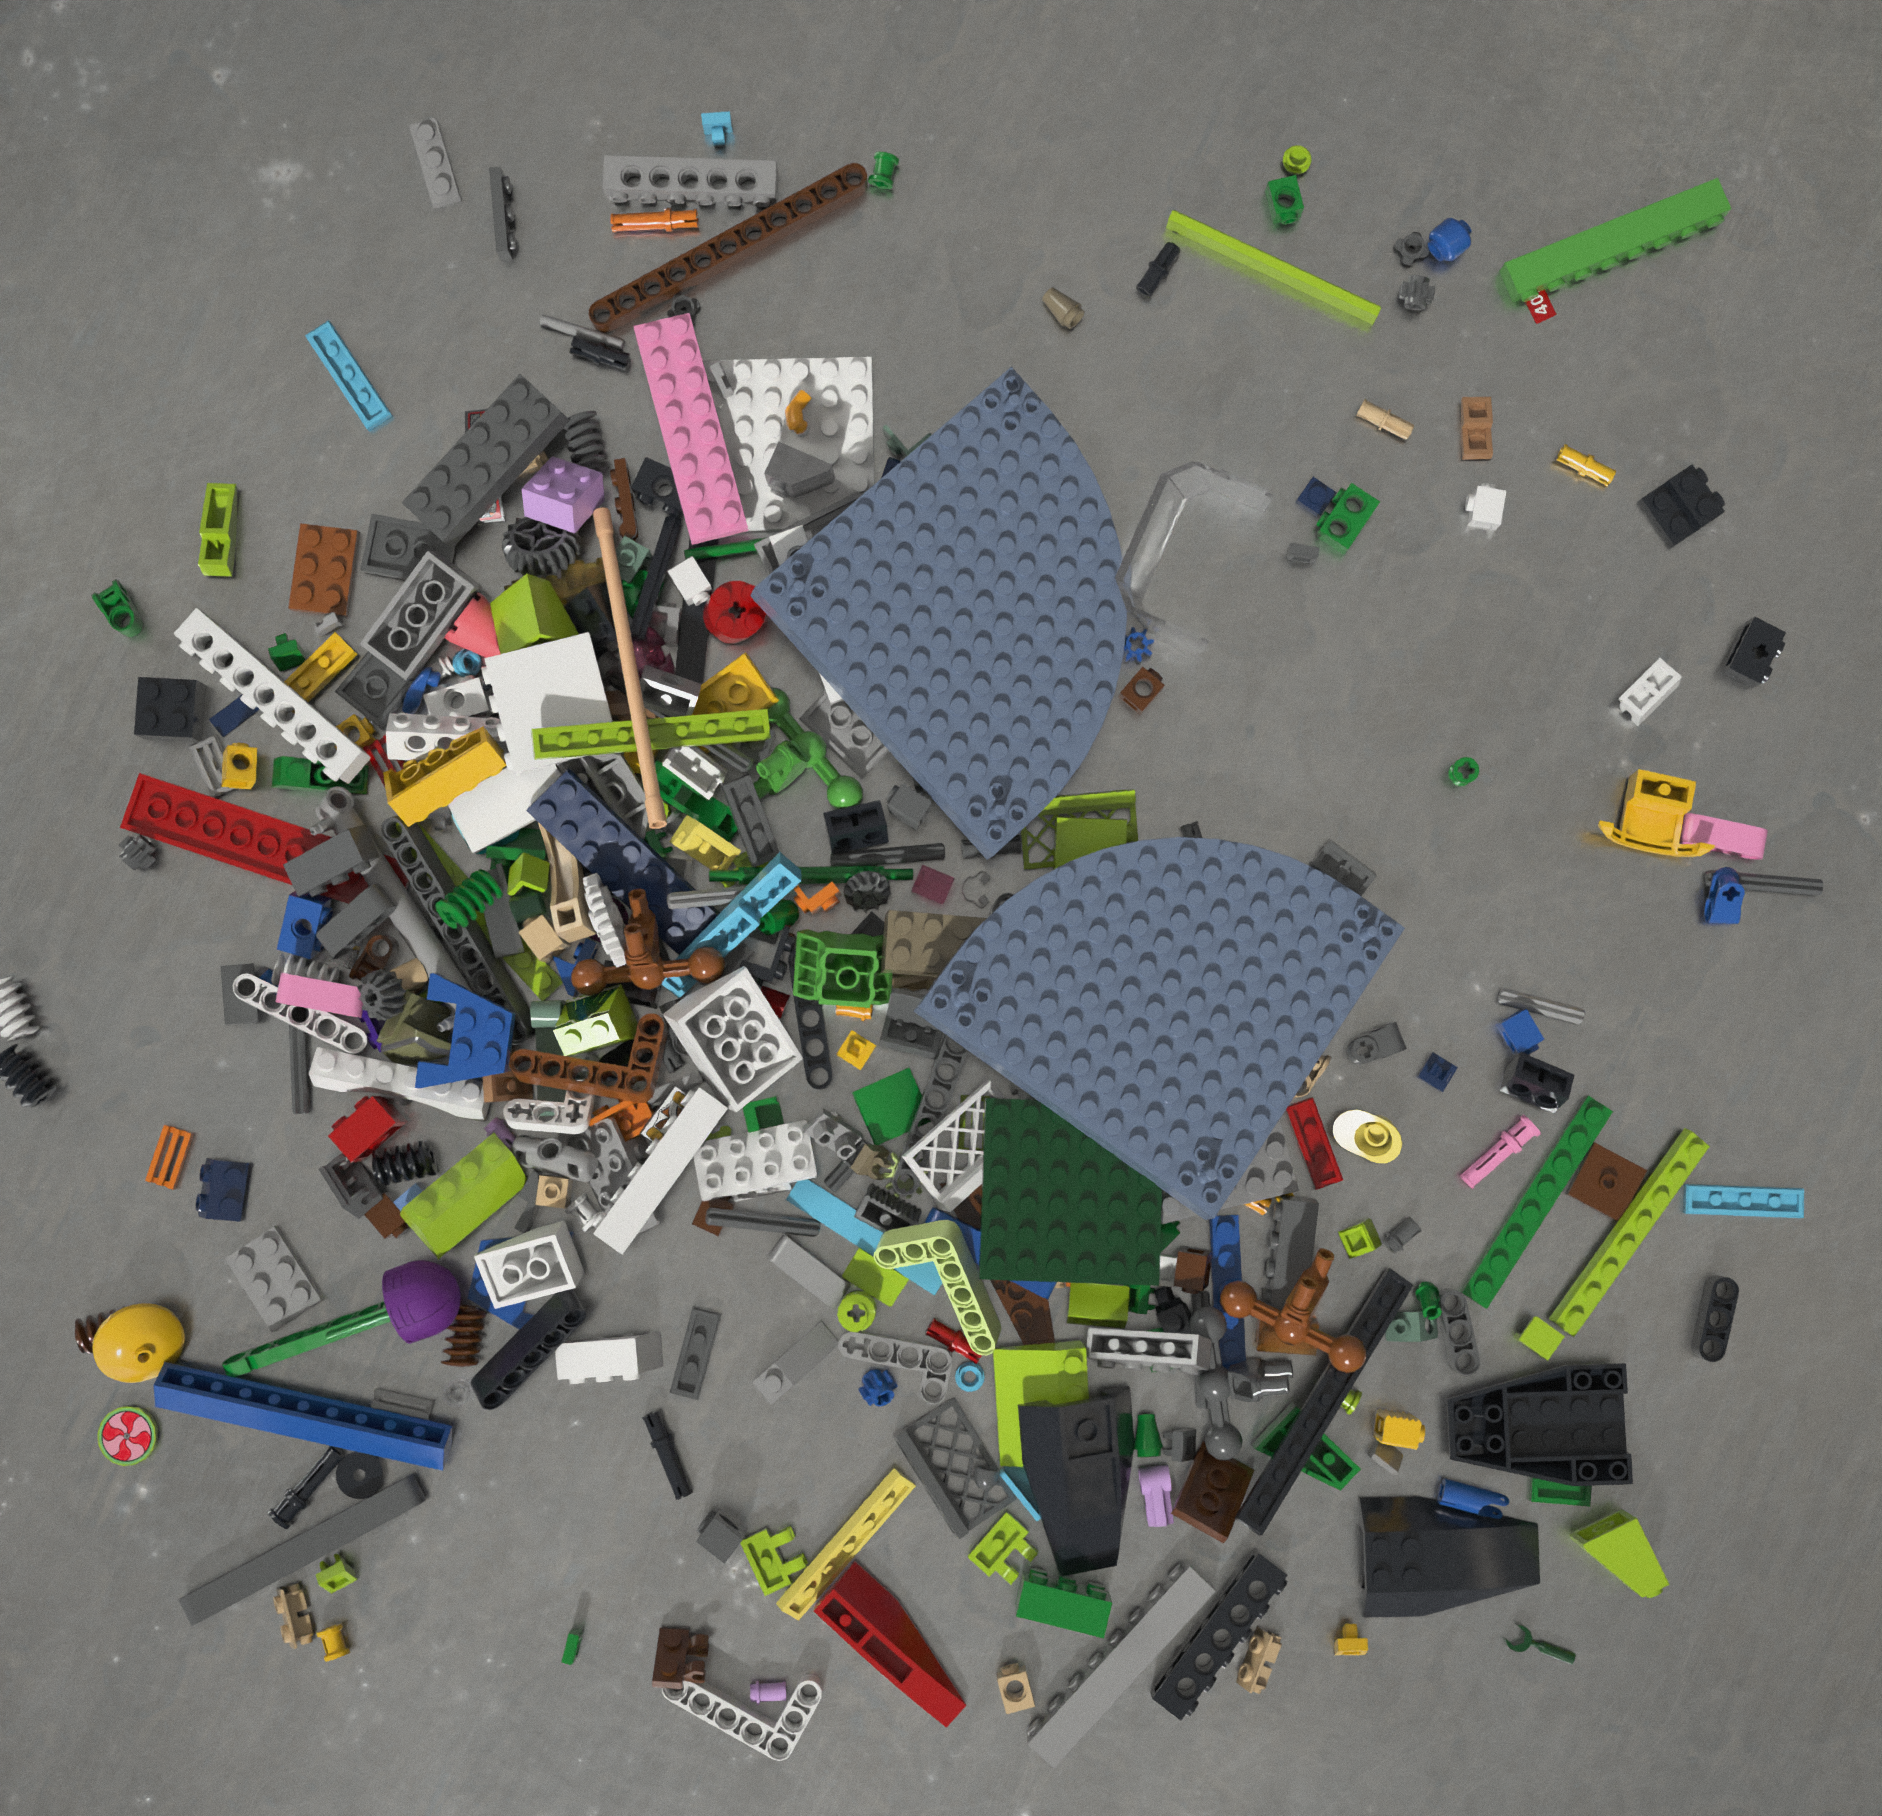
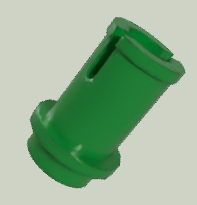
[1415,1282,1442,1320]

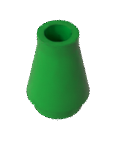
[1134,1414,1163,1458]

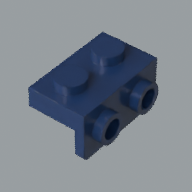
[195,1158,249,1222]

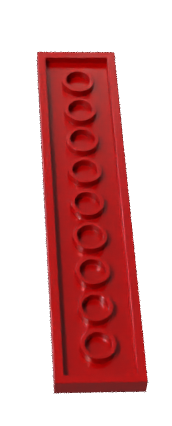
[120,773,410,904]

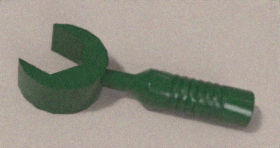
[1503,1623,1576,1665]

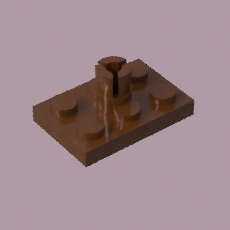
[1171,1441,1255,1544]

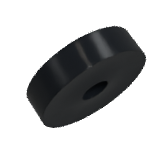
[336,1451,385,1499]

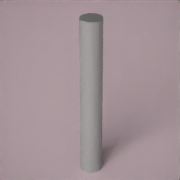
[539,314,625,350]

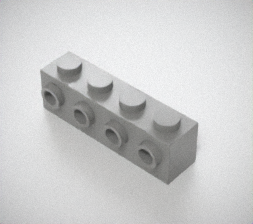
[1086,1328,1212,1375]

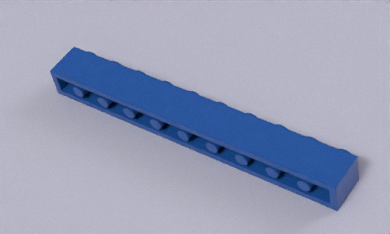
[153,1362,453,1471]

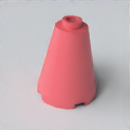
[444,592,500,658]

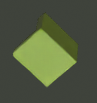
[507,852,550,896]
[1513,1316,1565,1361]

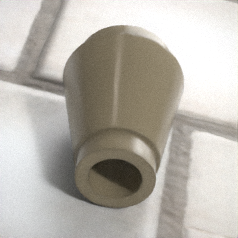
[1042,287,1085,329]

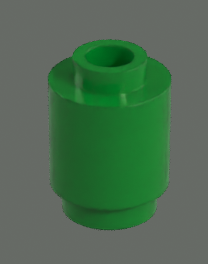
[757,899,799,935]

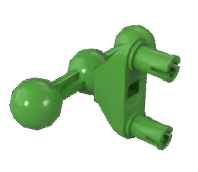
[753,687,863,810]

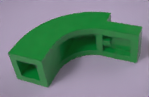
[642,760,738,842]

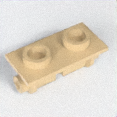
[273,1583,314,1649]
[1236,1626,1282,1694]

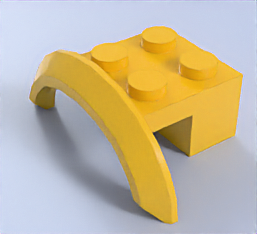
[1598,769,1715,857]

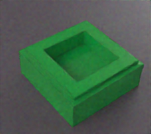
[561,1627,584,1665]

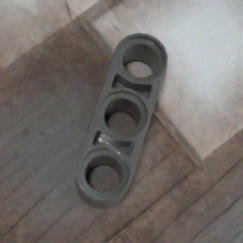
[316,883,396,960]
[1437,1288,1480,1376]

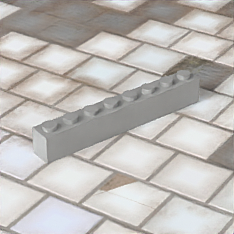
[1027,1561,1216,1769]

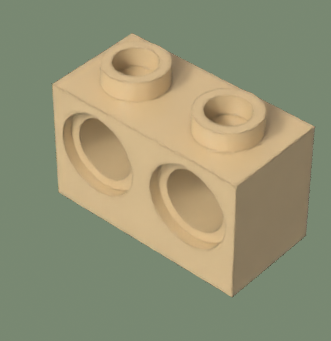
[519,914,571,963]

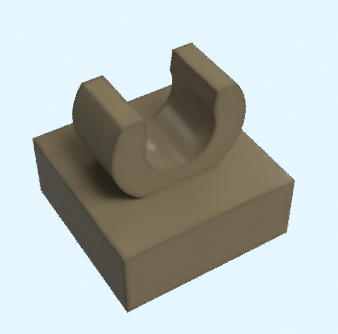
[850,1144,891,1180]

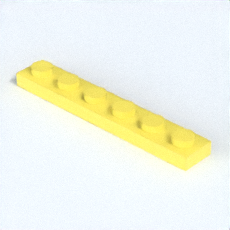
[776,1468,916,1621]

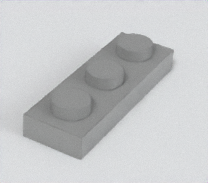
[409,117,462,209]

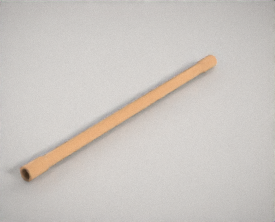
[593,507,667,829]

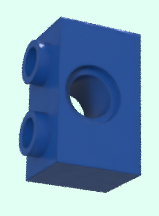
[277,891,333,959]

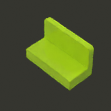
[842,1247,909,1307]
[1066,1283,1130,1329]

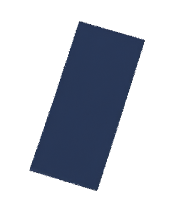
[209,694,259,737]

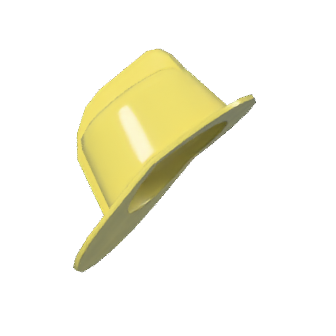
[1333,1109,1402,1163]

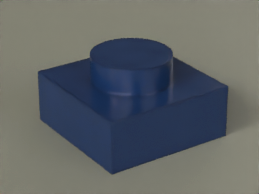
[1296,476,1337,518]

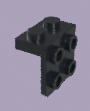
[739,924,797,986]

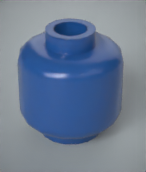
[1428,218,1472,261]

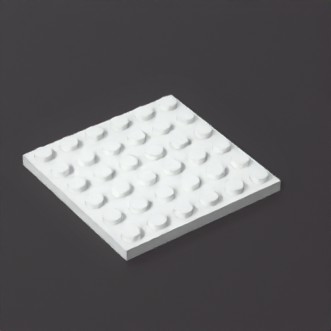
[703,357,874,532]

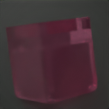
[911,864,955,904]

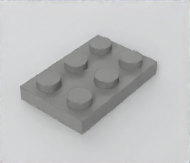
[225,1226,324,1333]

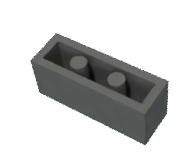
[283,825,380,898]

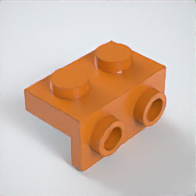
[793,882,842,916]
[589,1099,654,1142]

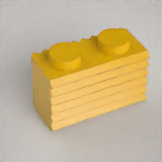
[1373,1408,1425,1449]

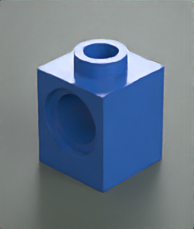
[1496,1009,1545,1055]

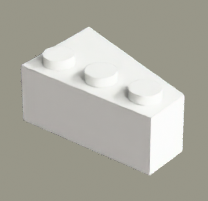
[555,1331,663,1384]

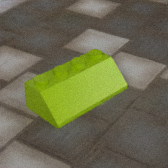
[400,1133,528,1260]

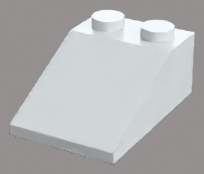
[474,1220,585,1309]

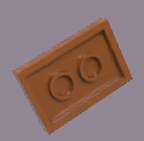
[288,523,360,617]

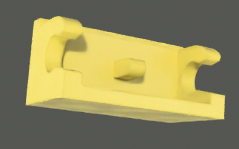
[669,815,741,870]

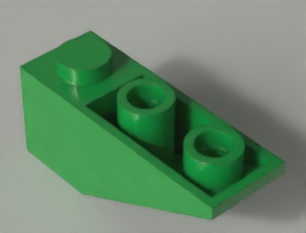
[271,756,369,795]

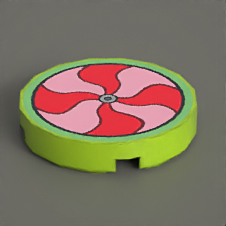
[97,1406,159,1466]

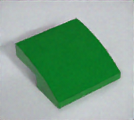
[852,1068,931,1145]

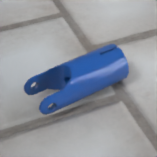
[1437,1478,1509,1519]

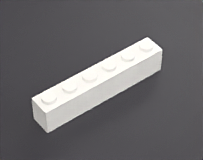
[592,1087,728,1255]

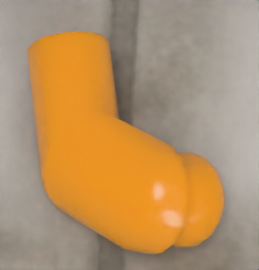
[785,389,812,434]

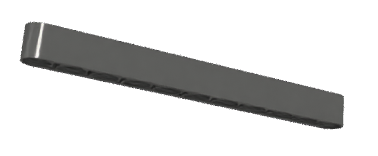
[891,893,1014,1196]

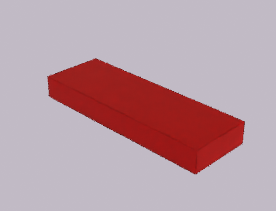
[1286,1097,1343,1190]

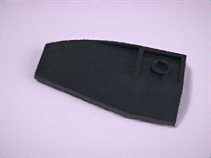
[1447,1363,1633,1486]
[1018,1386,1135,1577]

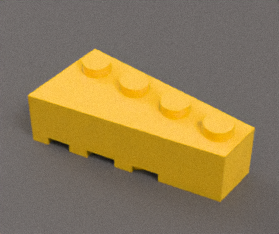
[383,726,507,827]

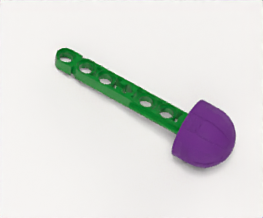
[221,1260,461,1377]

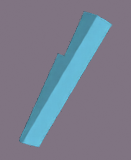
[662,852,801,998]
[786,1179,942,1296]

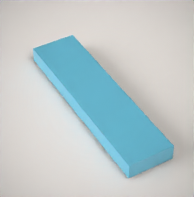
[305,320,393,432]
[1683,1184,1804,1218]

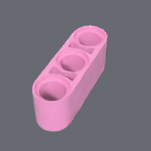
[1679,813,1768,860]
[275,973,363,1018]

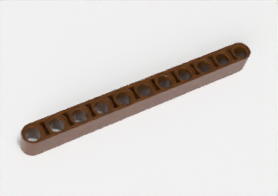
[588,163,868,334]

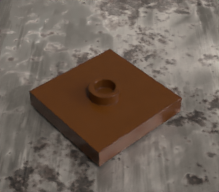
[1566,1142,1647,1222]

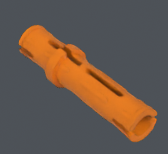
[610,208,699,232]

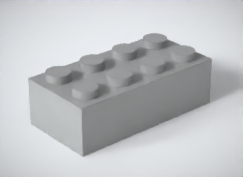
[360,551,482,680]

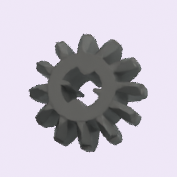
[357,969,407,1020]

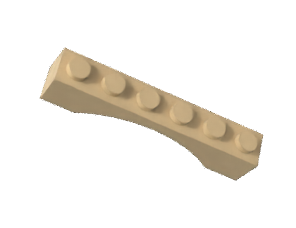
[537,821,596,943]

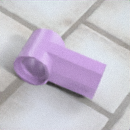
[1138,1464,1174,1527]

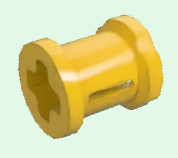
[316,1623,351,1662]

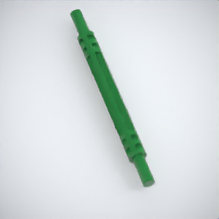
[708,866,913,885]

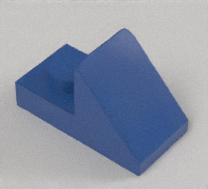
[553,938,601,997]

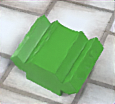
[793,929,893,1008]

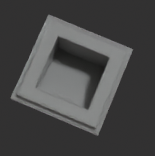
[1368,1440,1403,1476]

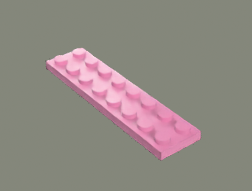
[633,313,748,545]

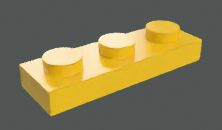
[273,632,357,714]

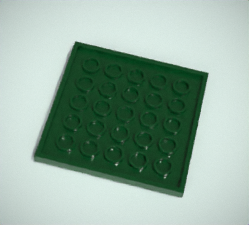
[979,1098,1162,1286]

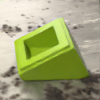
[1338,1218,1382,1259]

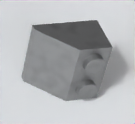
[764,441,835,498]

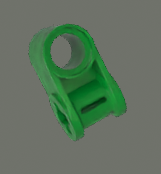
[91,579,144,637]

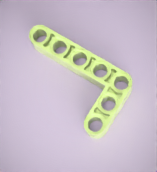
[874,1220,1002,1356]

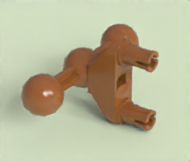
[571,889,725,996]
[1220,1248,1366,1373]

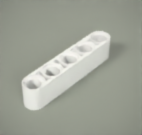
[232,974,367,1055]

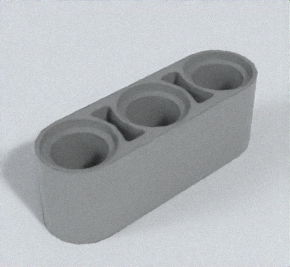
[766,1234,852,1309]

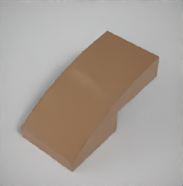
[1461,397,1493,460]

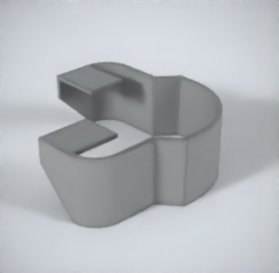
[962,871,991,908]

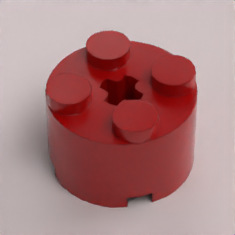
[703,581,766,644]

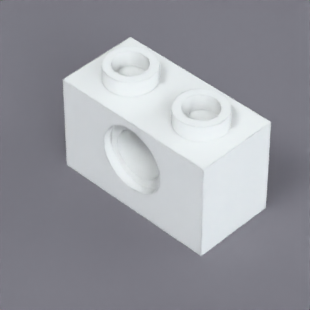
[423,675,493,718]

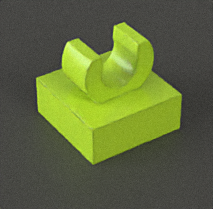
[315,1553,357,1594]

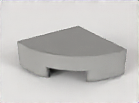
[709,362,734,399]
[314,612,345,638]

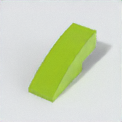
[198,483,237,577]

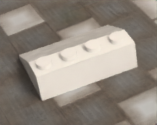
[663,966,803,1112]

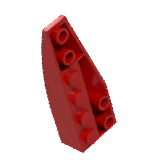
[813,1561,967,1728]

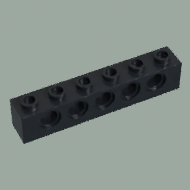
[1150,1549,1288,1721]

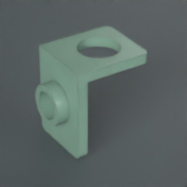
[882,425,932,458]
[616,536,653,583]
[1385,1311,1438,1342]

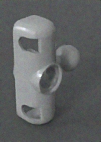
[511,1118,598,1182]

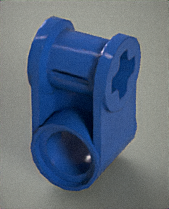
[1704,867,1745,924]

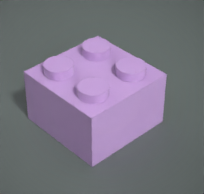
[522,456,605,533]

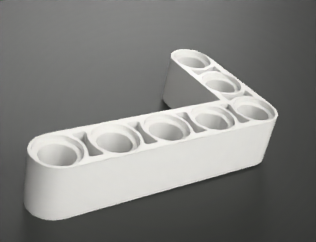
[662,1674,823,1761]

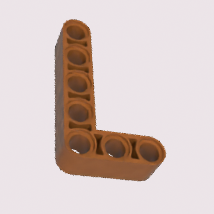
[509,1013,668,1103]

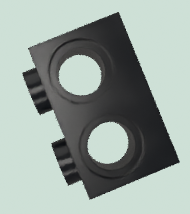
[823,800,889,855]
[1500,1052,1574,1113]

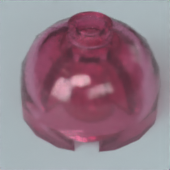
[620,627,675,680]

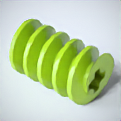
[837,1290,877,1332]

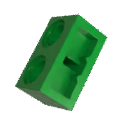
[1316,483,1380,555]

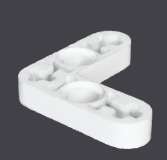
[503,1053,599,1134]

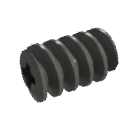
[563,411,610,473]

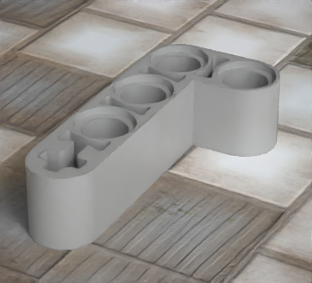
[838,1330,952,1404]

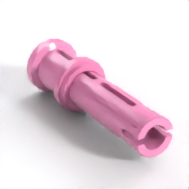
[1460,1114,1541,1189]

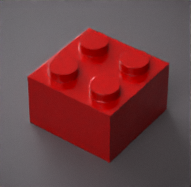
[328,1095,408,1162]

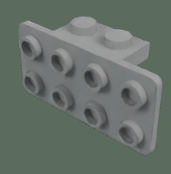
[570,1117,660,1234]

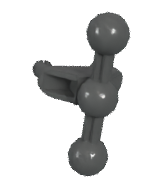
[1189,1306,1293,1461]

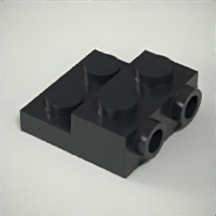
[1639,464,1725,548]

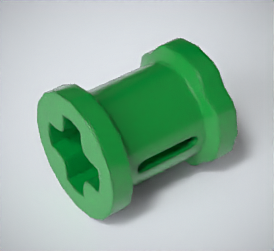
[868,151,899,189]
[1448,757,1479,786]

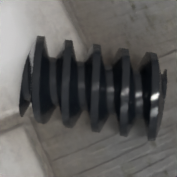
[0,1044,57,1108]
[372,1141,437,1186]

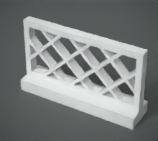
[902,1079,1005,1212]

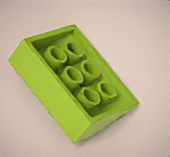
[993,1340,1089,1467]

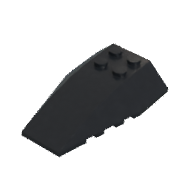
[1359,1495,1540,1618]

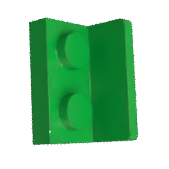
[486,828,549,887]

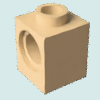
[535,1174,573,1209]
[996,1663,1035,1714]

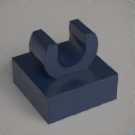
[1416,1052,1458,1092]

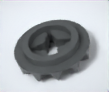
[844,871,891,913]

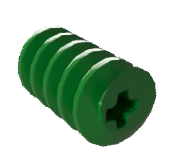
[436,869,503,929]

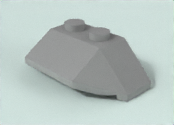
[556,753,649,839]

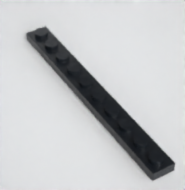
[1234,1268,1414,1536]

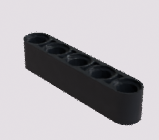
[788,948,834,1090]
[470,1289,586,1410]

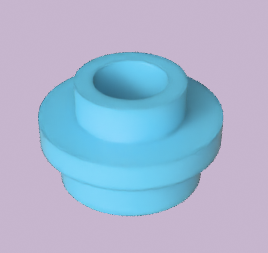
[453,649,481,677]
[955,1362,985,1392]

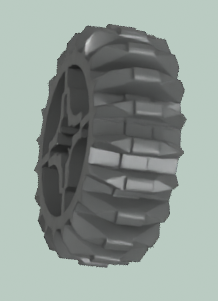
[502,517,581,579]

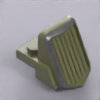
[377,991,452,1065]

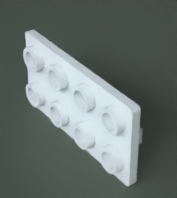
[693,1120,817,1202]

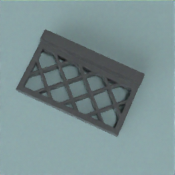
[893,1398,1017,1539]

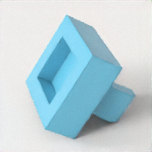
[701,111,733,146]

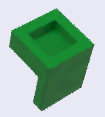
[743,1096,784,1133]

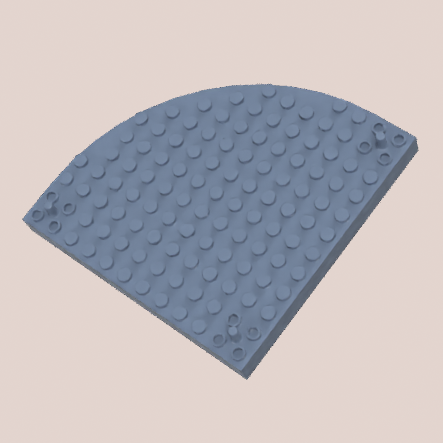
[750,366,1127,860]
[914,837,1405,1220]

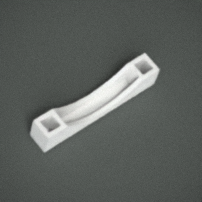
[309,1047,490,1122]

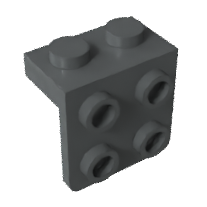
[879,988,942,1060]

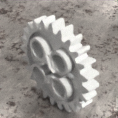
[583,873,626,968]

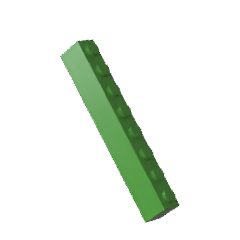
[1499,178,1731,302]

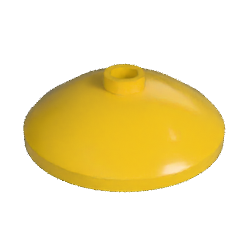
[92,1303,185,1383]

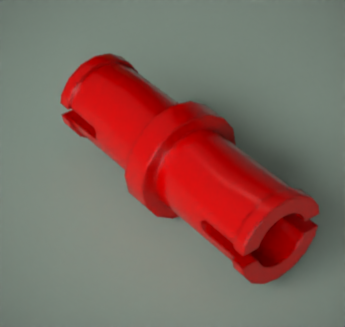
[925,1318,982,1364]

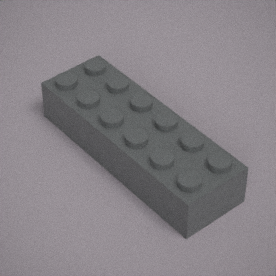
[402,374,570,548]

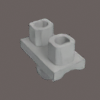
[803,1108,863,1160]

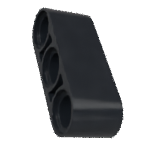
[1691,1275,1739,1362]

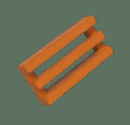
[145,1125,194,1190]

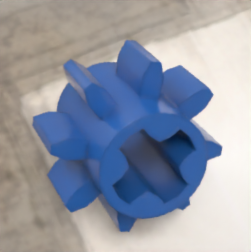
[1124,627,1154,664]
[858,1369,898,1406]

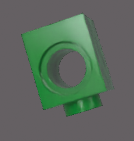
[1265,175,1304,225]

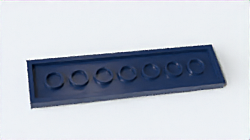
[526,768,720,955]

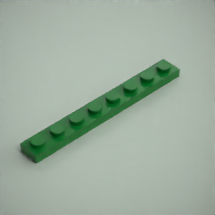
[1460,1095,1613,1309]

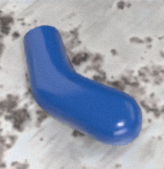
[402,667,441,714]

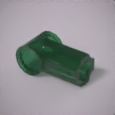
[509,886,547,922]

